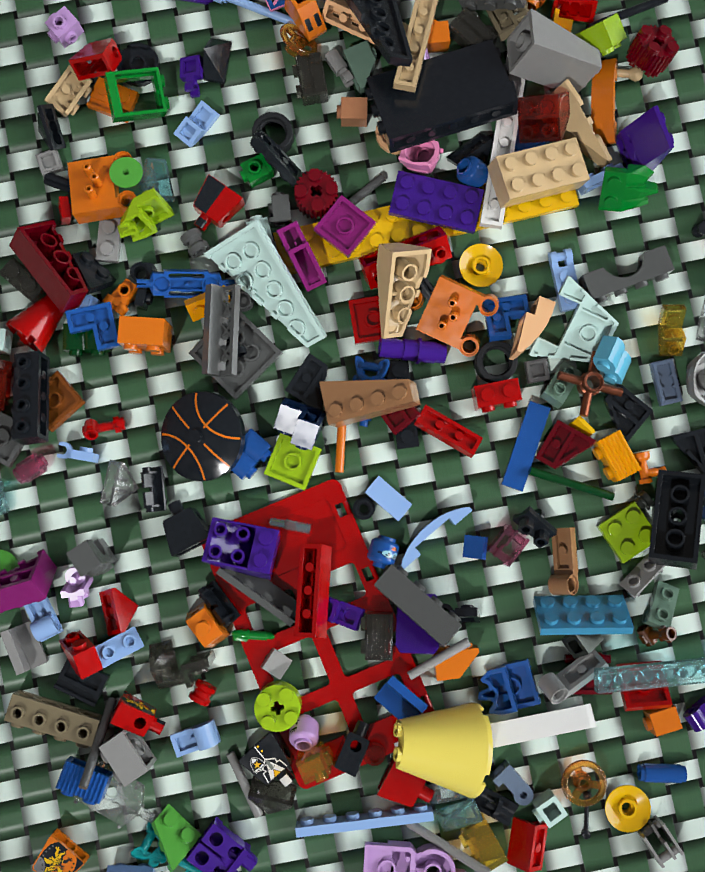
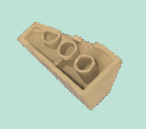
[538,79,613,168]

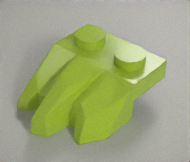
[117,188,174,242]

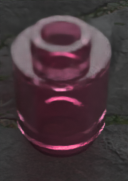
[12,453,48,484]

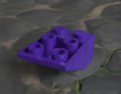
[616,105,674,171]
[202,517,281,580]

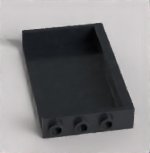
[364,39,518,153]

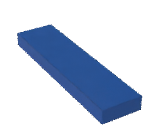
[501,401,551,492]

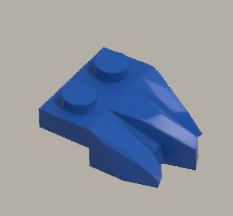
[478,658,541,715]

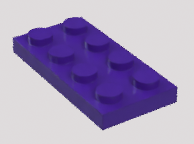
[388,170,484,234]

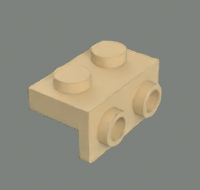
[44,65,93,118]

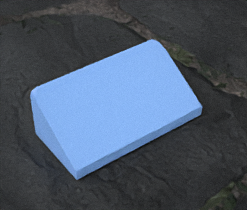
[364,476,412,521]

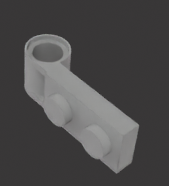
[538,649,609,704]

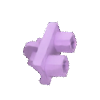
[60,566,93,608]

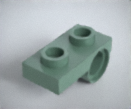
[539,360,582,409]
[642,580,679,629]

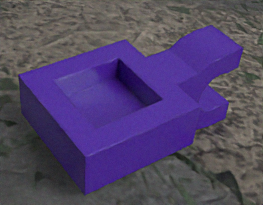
[180,54,203,98]

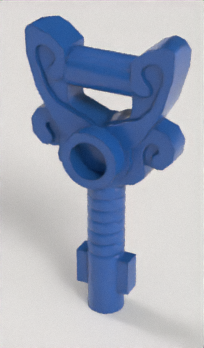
[353,356,390,427]

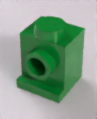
[239,153,275,188]

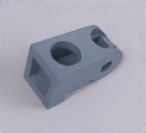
[490,759,534,806]

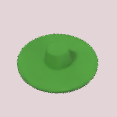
[109,157,143,188]

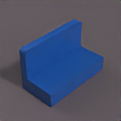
[374,675,428,719]

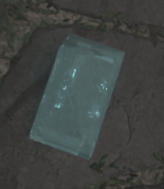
[138,158,175,202]
[434,798,484,833]

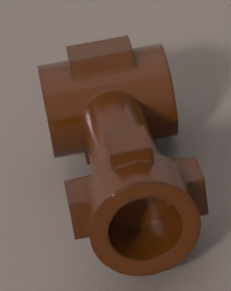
[636,624,677,647]

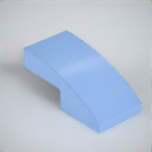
[173,100,220,148]

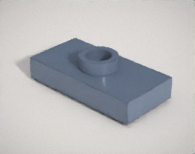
[649,358,683,407]

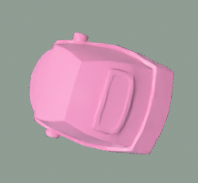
[398,140,444,174]

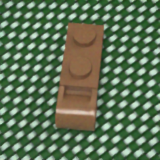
[548,527,579,595]

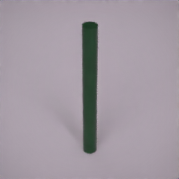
[528,467,615,501]

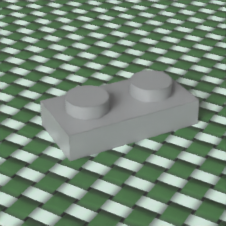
[95,218,121,263]

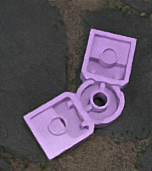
[363,840,466,872]

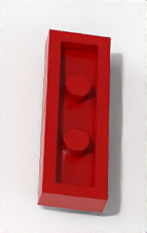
[414,404,483,458]

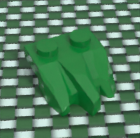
[598,164,659,212]

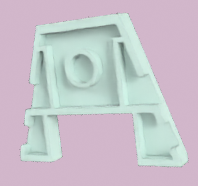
[528,275,619,362]

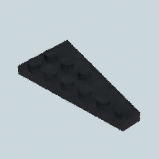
[345,0,413,67]

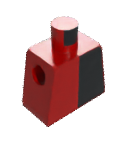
[193,174,245,232]

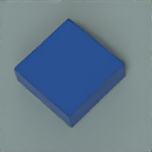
[463,535,488,560]

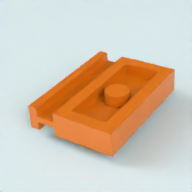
[86,77,140,123]

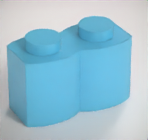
[593,335,631,385]

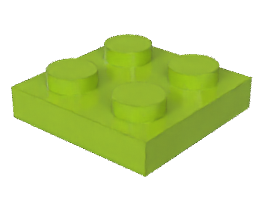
[264,433,322,490]
[597,502,652,564]

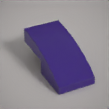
[327,596,365,631]

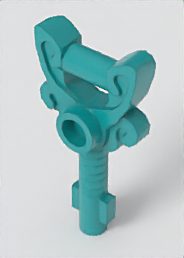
[130,820,202,872]

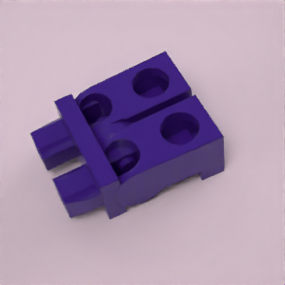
[186,816,258,872]

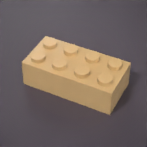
[487,137,590,208]

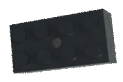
[649,470,705,570]

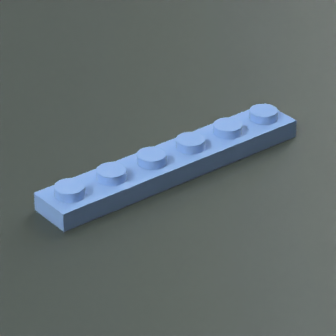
[295,803,434,838]

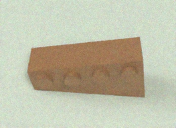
[319,379,421,428]

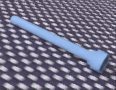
[213,0,299,29]

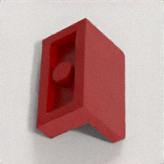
[506,817,548,872]

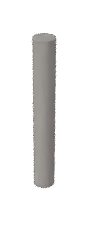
[407,637,471,680]
[226,751,263,818]

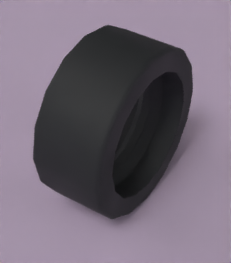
[252,112,294,154]
[474,341,518,383]

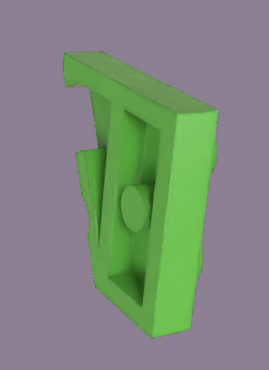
[151,804,202,872]

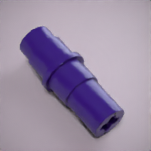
[378,337,447,364]

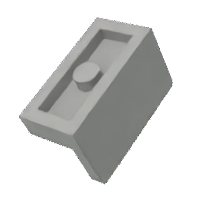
[0,621,48,676]

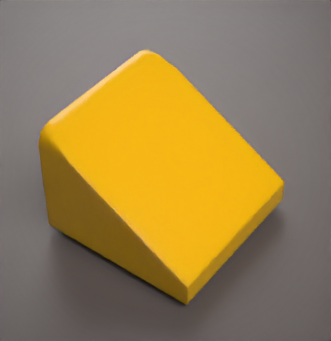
[568,416,595,437]

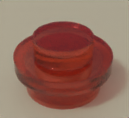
[364,742,386,766]

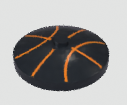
[161,392,245,481]

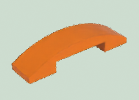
[591,58,617,145]

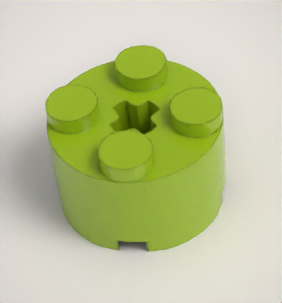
[254,680,302,732]

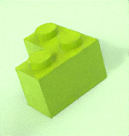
[575,13,627,56]

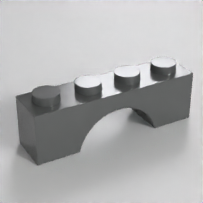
[578,245,675,304]

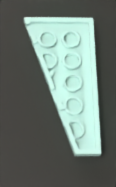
[204,219,327,348]

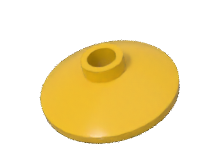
[459,244,503,287]
[605,785,651,832]

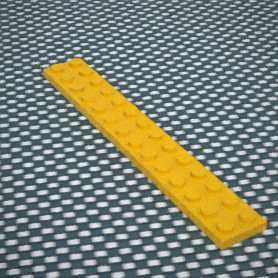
[273,183,579,275]

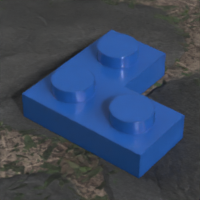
[482,294,530,342]
[65,302,121,351]

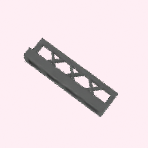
[202,284,241,377]
[216,567,296,627]

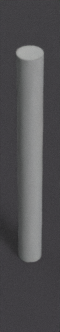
[406,823,491,872]

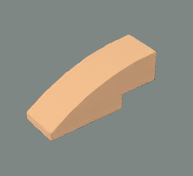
[509,296,556,360]

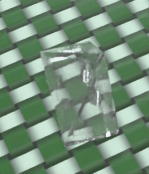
[100,460,139,507]

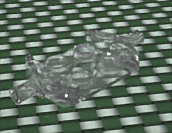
[74,759,156,829]

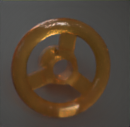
[280,23,318,57]
[561,760,607,807]

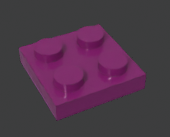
[314,195,376,258]

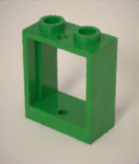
[104,67,170,123]

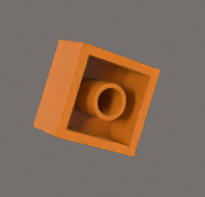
[117,316,173,356]

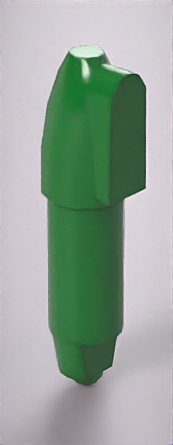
[232,629,275,642]

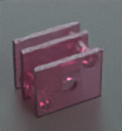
[487,524,530,567]

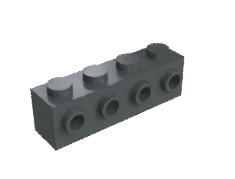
[374,564,462,648]

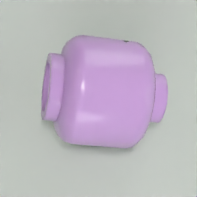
[289,714,319,751]

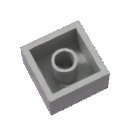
[99,729,157,787]

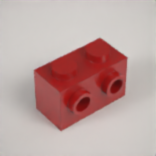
[471,378,522,413]

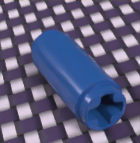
[637,763,687,783]

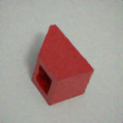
[59,630,103,679]

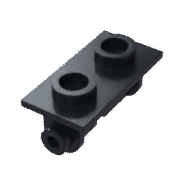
[140,466,167,512]
[198,579,241,628]

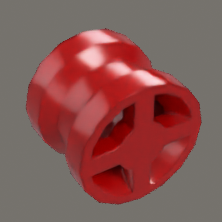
[188,679,217,706]

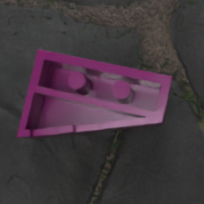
[0,549,57,613]

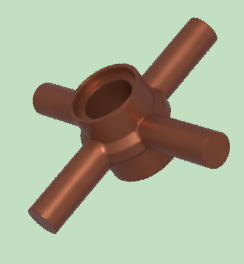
[557,351,623,417]

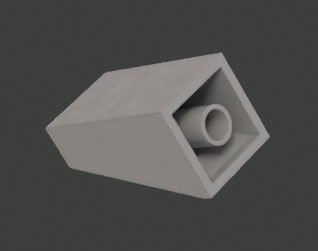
[506,9,602,93]

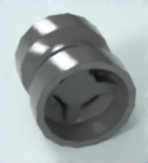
[180,227,210,258]

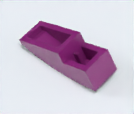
[276,221,327,292]

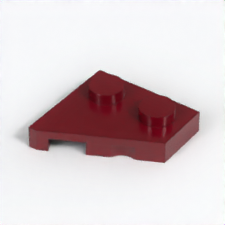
[535,420,596,470]

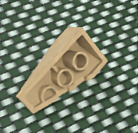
[377,243,432,339]

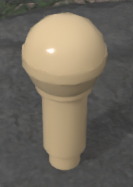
[617,66,643,82]

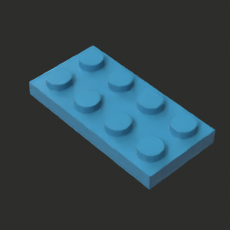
[533,595,634,635]

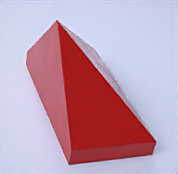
[550,0,598,23]
[99,588,139,636]

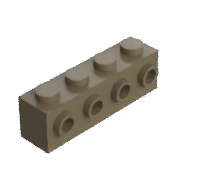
[4,690,102,748]

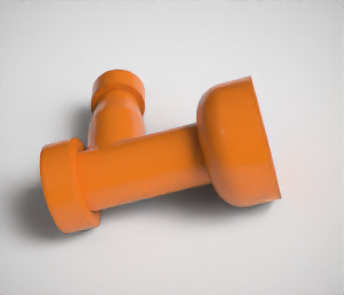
[633,451,667,484]

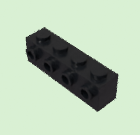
[10,351,50,445]

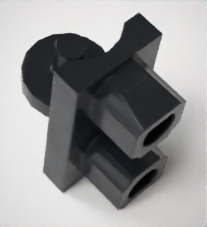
[512,506,557,548]
[471,786,519,826]

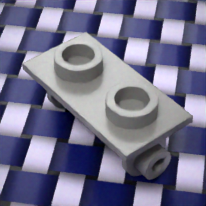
[619,553,665,598]

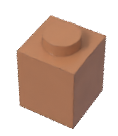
[337,97,367,127]

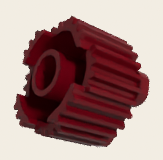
[626,25,680,78]
[294,168,339,219]

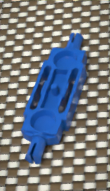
[136,269,235,298]

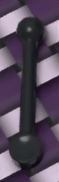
[581,790,592,839]

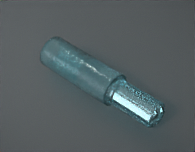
[270,518,311,534]

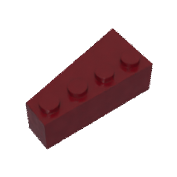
[9,220,89,313]

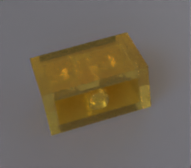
[458,813,508,871]

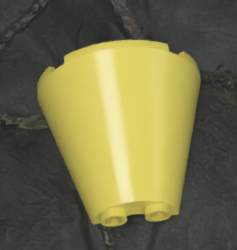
[393,703,493,798]

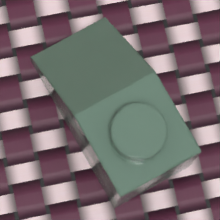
[343,40,378,97]

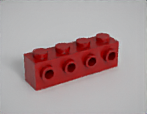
[358,226,452,290]
[294,544,332,638]

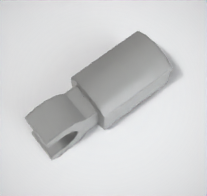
[325,48,354,88]

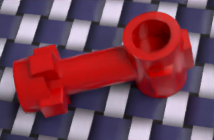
[82,416,126,440]

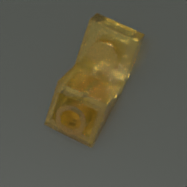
[658,305,687,356]

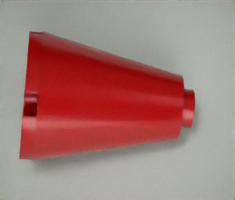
[6,295,65,352]

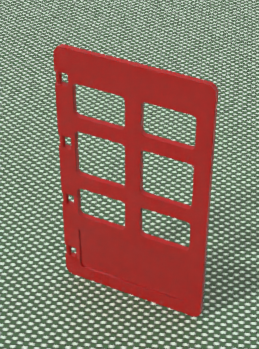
[202,479,435,789]

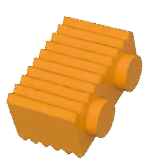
[592,430,641,482]

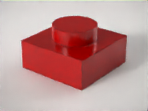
[58,196,74,225]

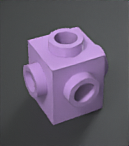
[45,6,84,48]

